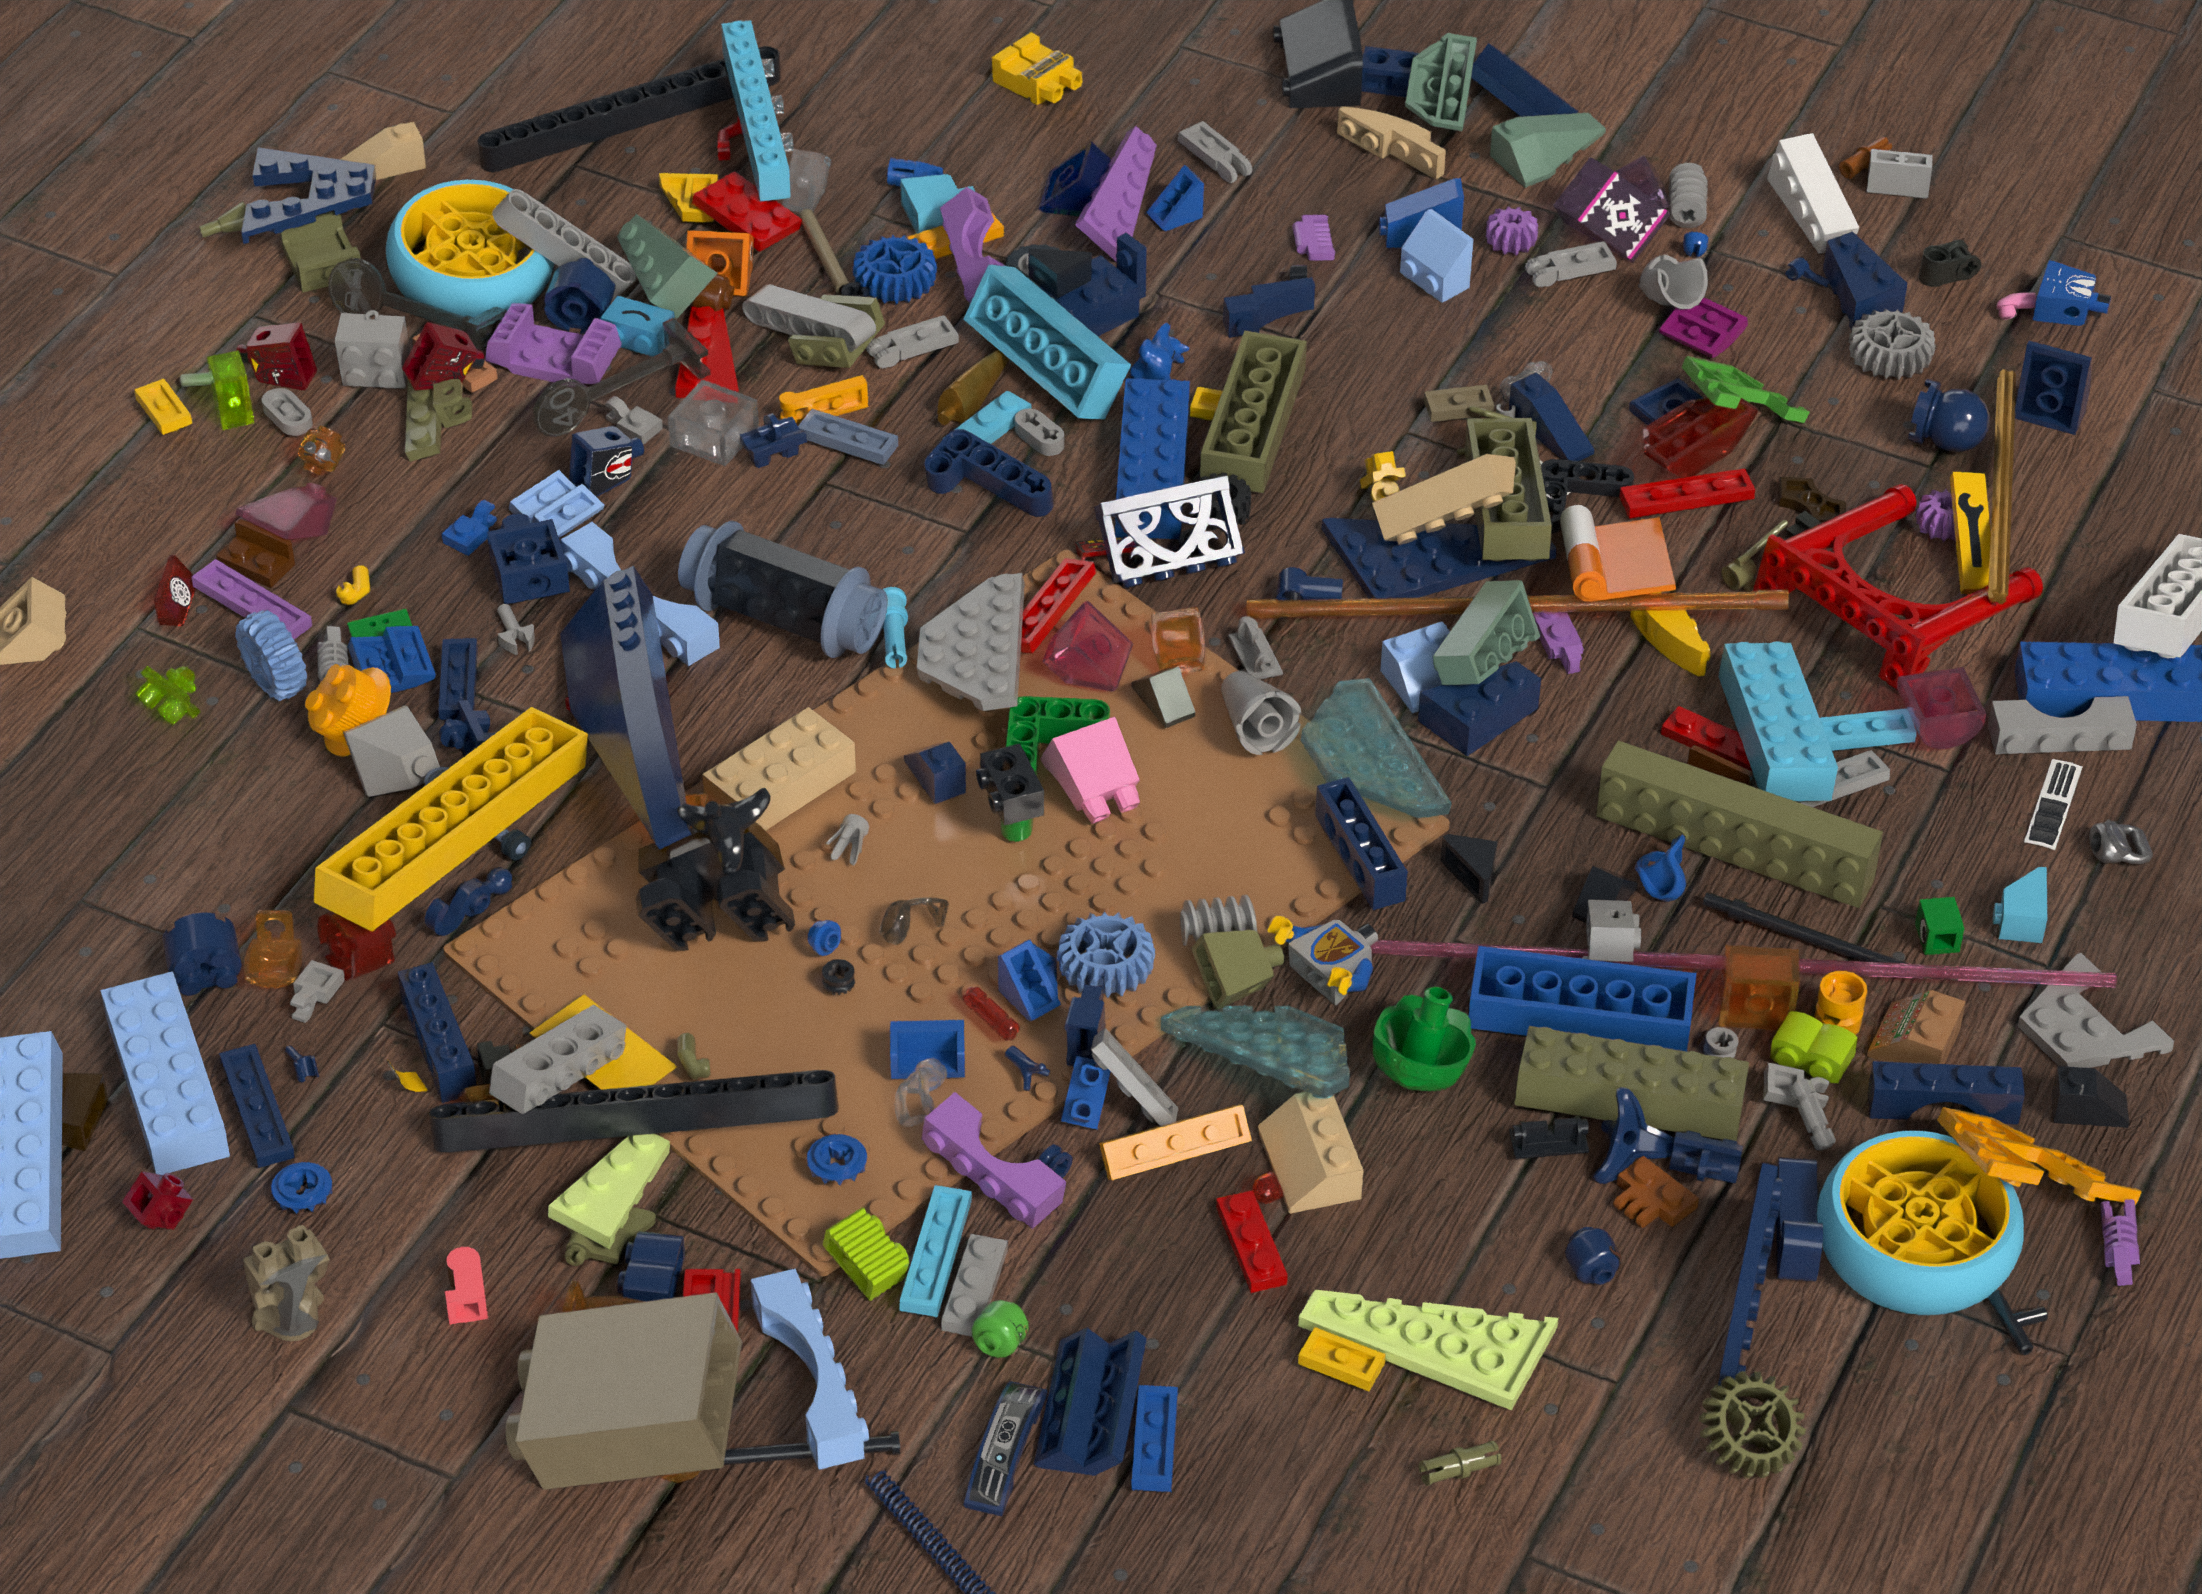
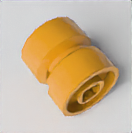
[1814,971,1867,1035]

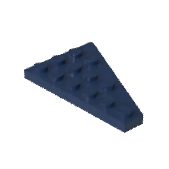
[1322,518,1557,610]
[1718,1163,1784,1386]

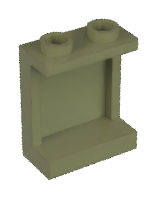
[280,211,363,292]
[788,294,885,368]

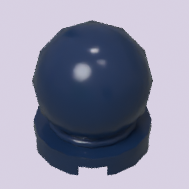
[1908,379,1990,452]

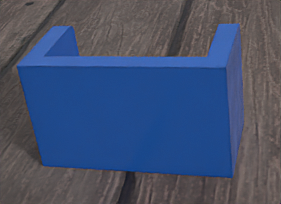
[890,1020,965,1079]

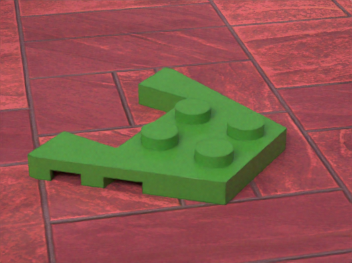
[1682,356,1810,423]

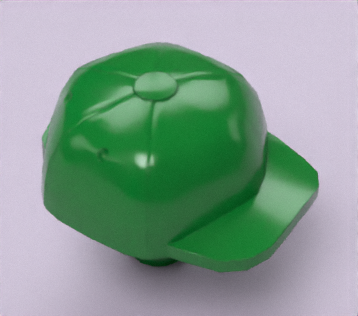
[1373,987,1476,1091]

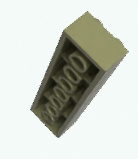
[1596,741,1883,908]

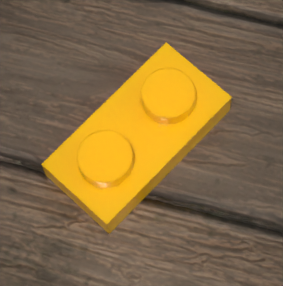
[134,379,192,435]
[1298,1327,1386,1391]

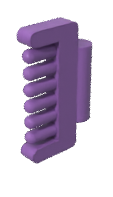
[1292,215,1335,260]

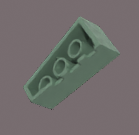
[616,214,717,318]
[1433,580,1540,685]

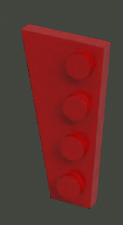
[675,306,739,401]

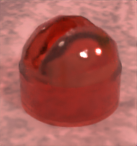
[1252,1170,1284,1204]

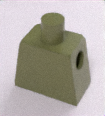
[1191,930,1284,1010]

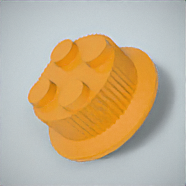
[305,664,391,757]

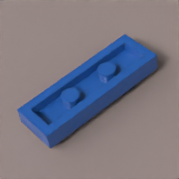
[1132,1385,1178,1492]

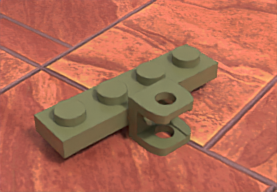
[405,379,472,462]

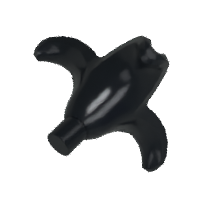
[677,788,771,874]

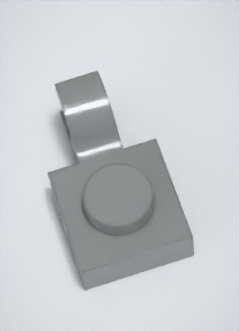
[605,396,662,445]
[290,960,344,1023]

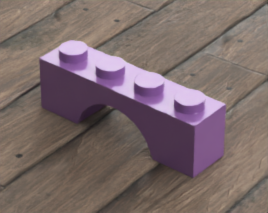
[940,187,1005,304]
[922,1092,1066,1229]

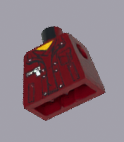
[236,323,318,391]
[402,323,484,390]

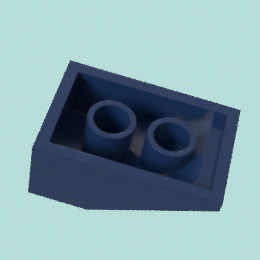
[2015,341,2092,435]

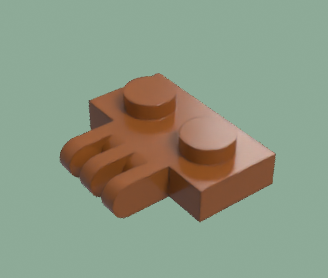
[1613,1156,1699,1228]

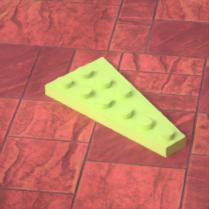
[1298,1290,1558,1410]

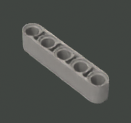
[492,189,636,300]
[742,284,876,352]

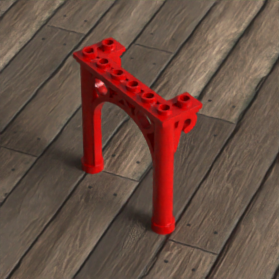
[1753,484,2043,694]

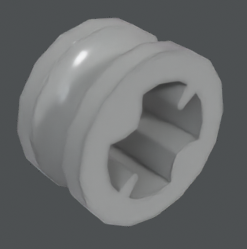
[1703,1027,1739,1058]

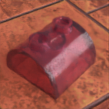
[1897,667,1986,749]

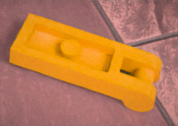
[779,375,868,426]

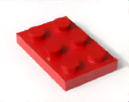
[692,171,802,252]

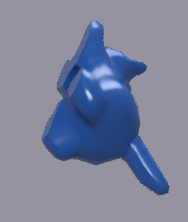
[1130,323,1189,380]

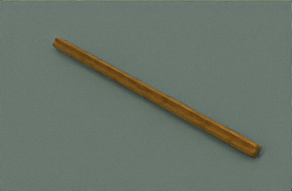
[1988,369,2016,604]

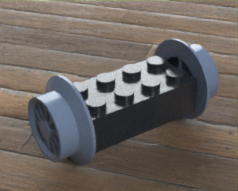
[678,521,888,658]

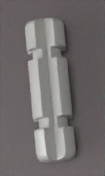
[1790,1079,1836,1151]

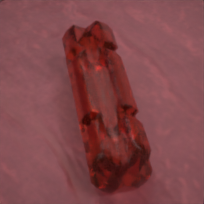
[962,987,1020,1041]

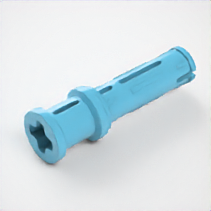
[882,587,908,668]

